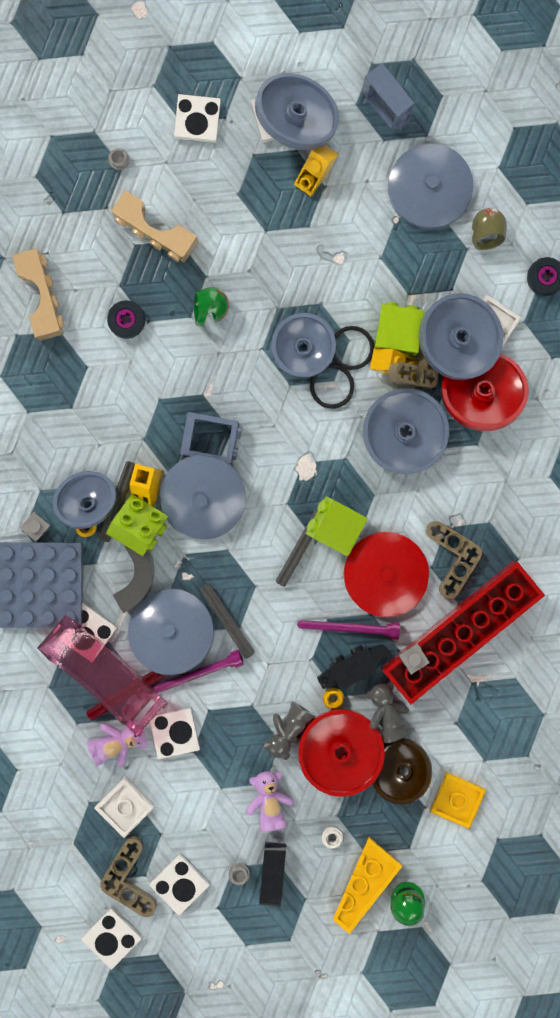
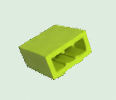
[374,302,424,356]
[106,494,168,556]
[306,496,368,556]

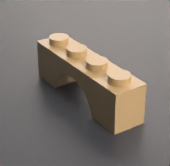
[111,190,198,263]
[12,248,65,341]

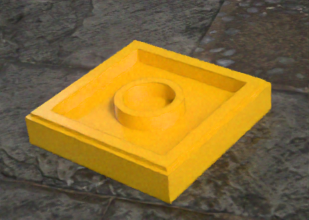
[429,771,486,829]

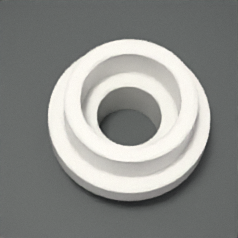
[322,827,343,849]

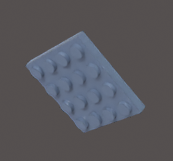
[0,542,83,628]

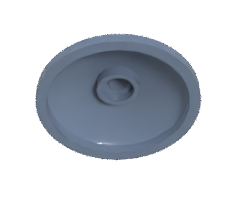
[272,313,336,378]
[53,471,117,529]

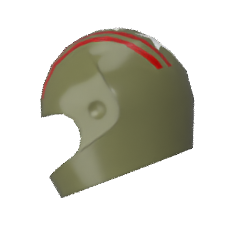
[472,208,507,250]

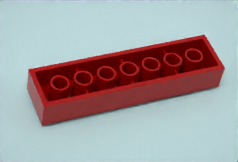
[381,561,545,705]

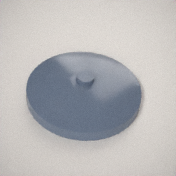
[255,73,339,150]
[388,143,473,230]
[419,293,503,380]
[363,388,449,474]
[160,454,246,539]
[128,589,214,675]

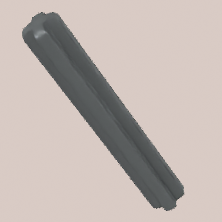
[99,461,135,542]
[276,510,318,587]
[200,584,255,659]

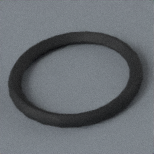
[333,326,374,370]
[310,364,354,409]

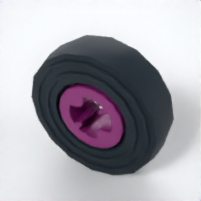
[527,257,560,296]
[107,300,146,339]

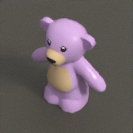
[87,719,147,767]
[246,771,294,832]

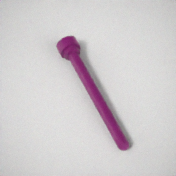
[297,620,400,640]
[146,649,244,696]

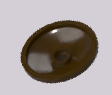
[372,738,432,805]

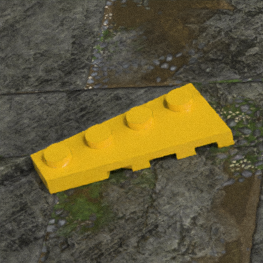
[332,837,403,934]

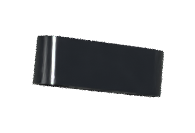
[259,842,286,907]

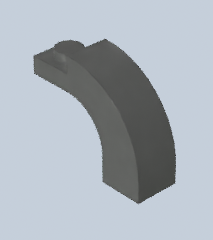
[113,545,155,613]

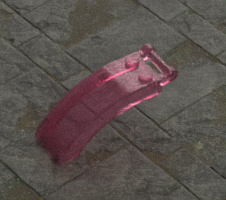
[37,615,168,737]

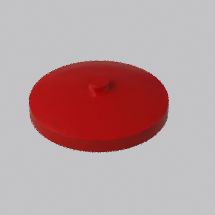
[441,353,529,431]
[344,532,429,617]
[298,709,385,797]

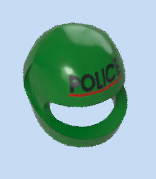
[390,881,425,926]

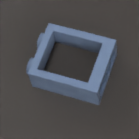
[362,63,415,132]
[180,412,242,465]

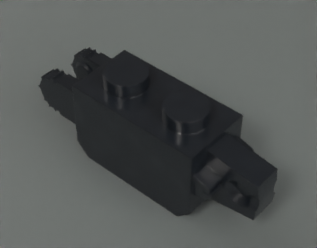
[317,644,388,689]

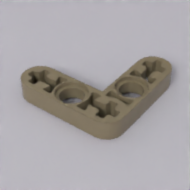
[388,344,438,388]
[425,521,482,599]
[100,836,157,917]

